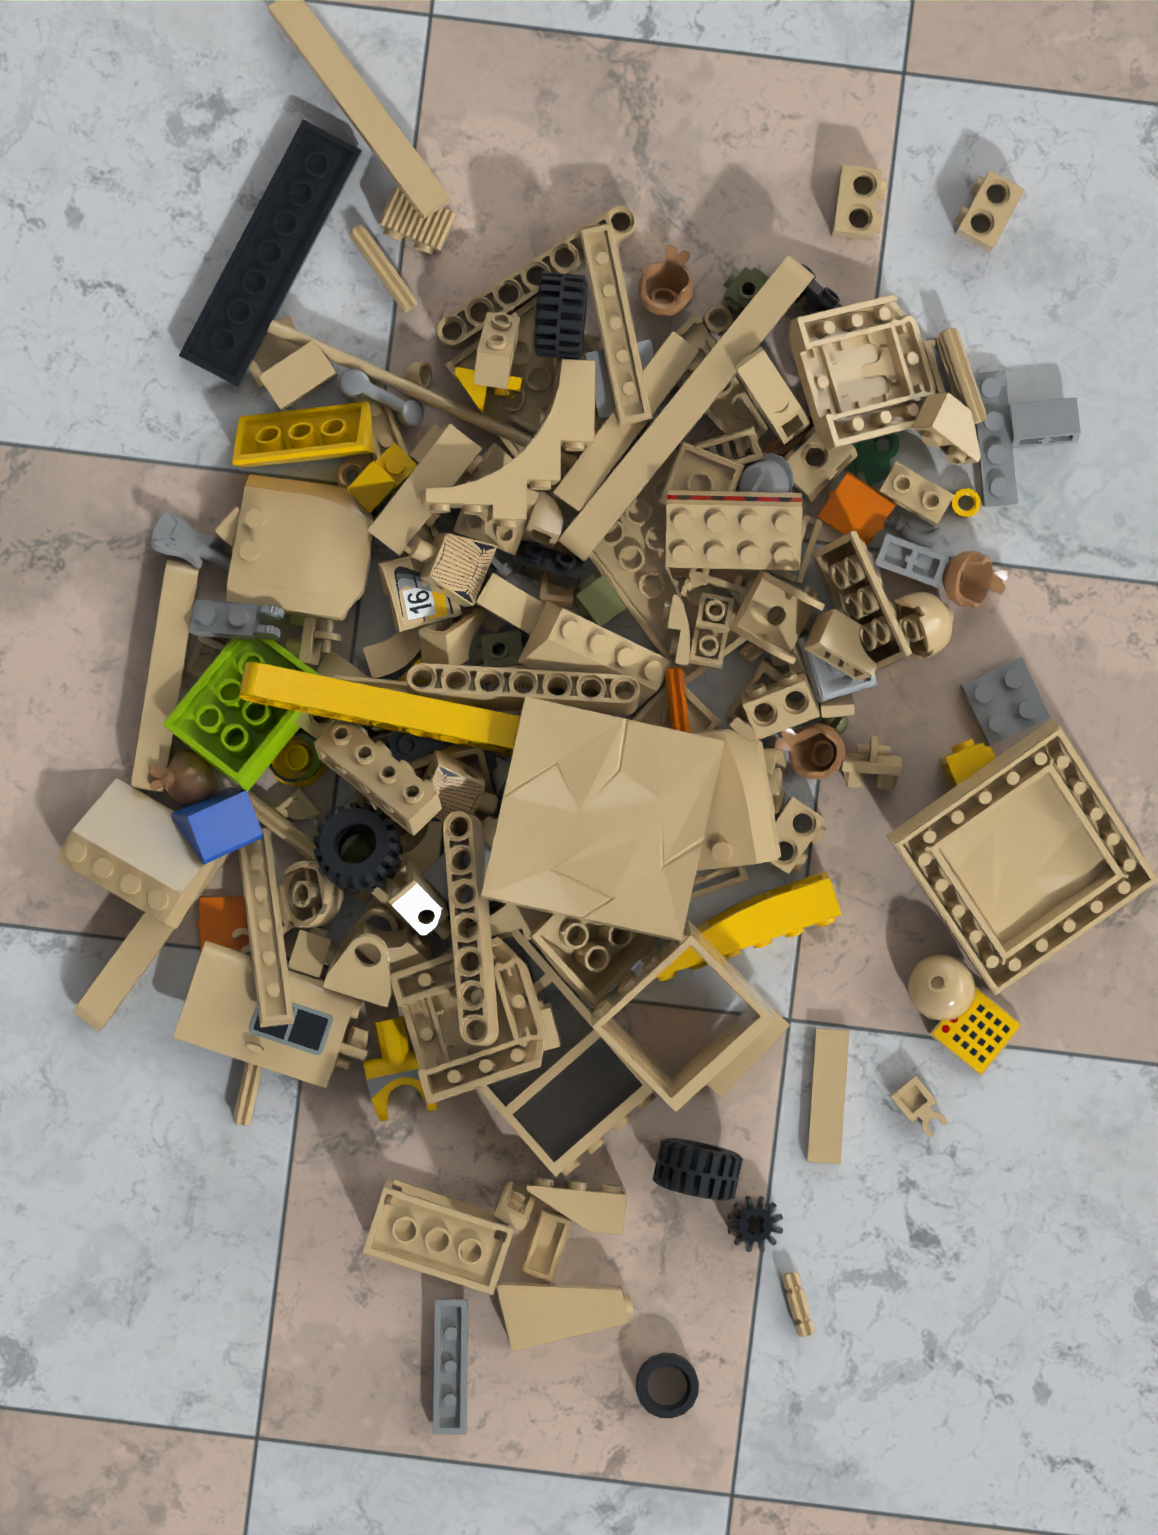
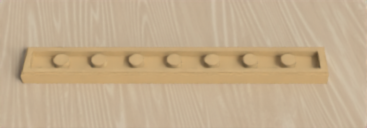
[268,0,451,219]

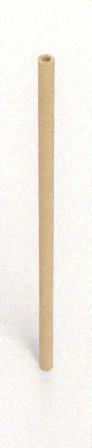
[268,320,579,468]

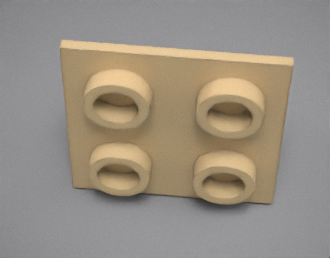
[453,468,540,555]

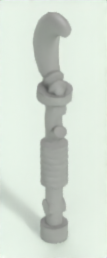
[824,488,940,546]

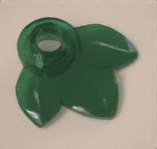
[843,433,900,485]

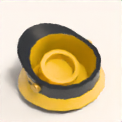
[269,729,327,787]

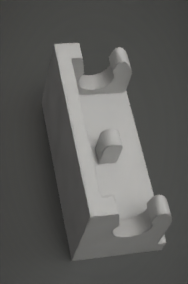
[1009,397,1081,448]
[875,533,949,588]

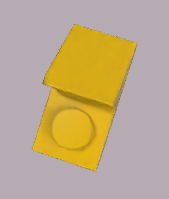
[455,367,524,414]
[347,442,418,514]

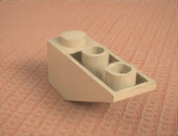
[734,347,811,445]
[526,1177,627,1235]

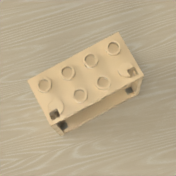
[591,920,775,1112]
[362,1177,514,1295]

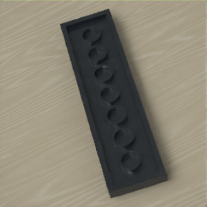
[179,119,362,388]

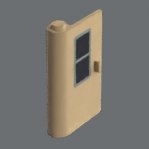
[173,941,363,1088]

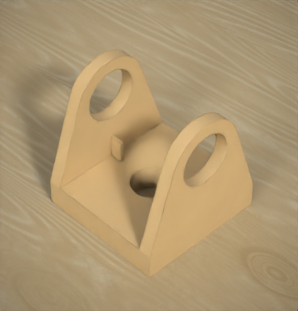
[729,570,825,664]
[323,906,399,1007]

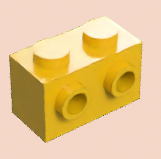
[940,739,996,789]

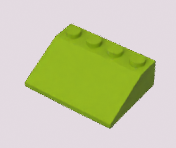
[162,638,319,792]

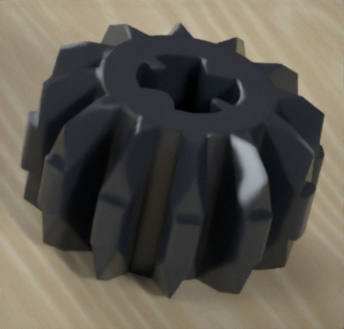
[727,1195,783,1252]

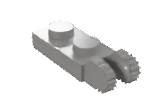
[189,599,285,641]

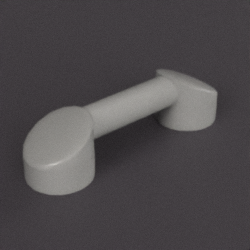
[337,369,424,429]

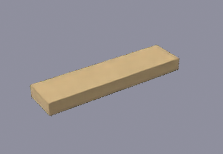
[807,1028,849,1164]

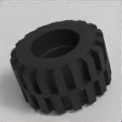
[534,272,588,360]
[313,802,403,894]
[652,1138,743,1201]

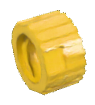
[950,488,981,518]

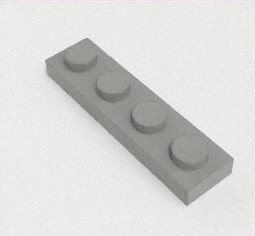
[973,370,1018,507]
[433,1298,468,1434]

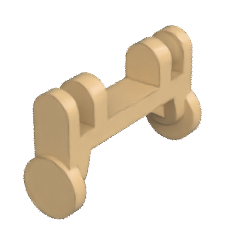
[681,568,755,608]

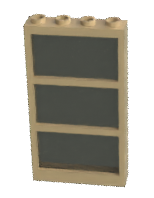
[440,929,656,1177]

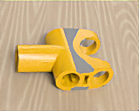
[363,1016,437,1122]

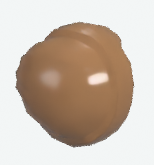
[638,245,694,317]
[942,550,1010,608]
[774,724,846,780]
[149,749,219,806]

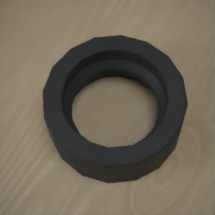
[636,1353,699,1419]

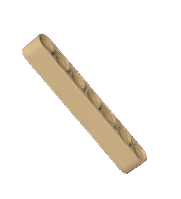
[437,206,635,349]
[131,560,201,792]
[407,663,640,716]
[443,811,499,1046]
[72,852,232,1032]

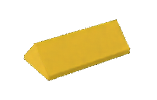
[232,401,375,468]

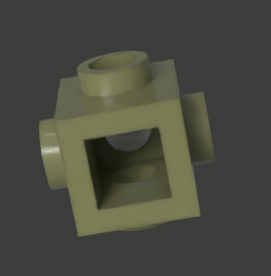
[723,266,769,316]

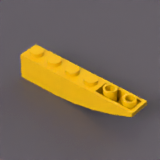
[655,871,842,981]

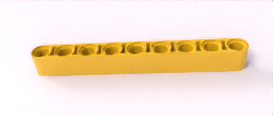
[239,662,521,755]

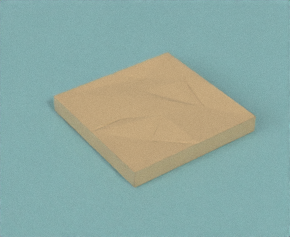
[480,696,725,942]
[886,719,1158,996]

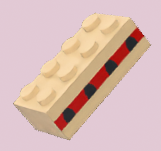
[665,490,802,571]

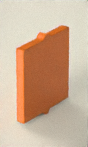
[817,472,896,546]
[196,896,249,952]

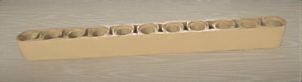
[558,255,815,561]

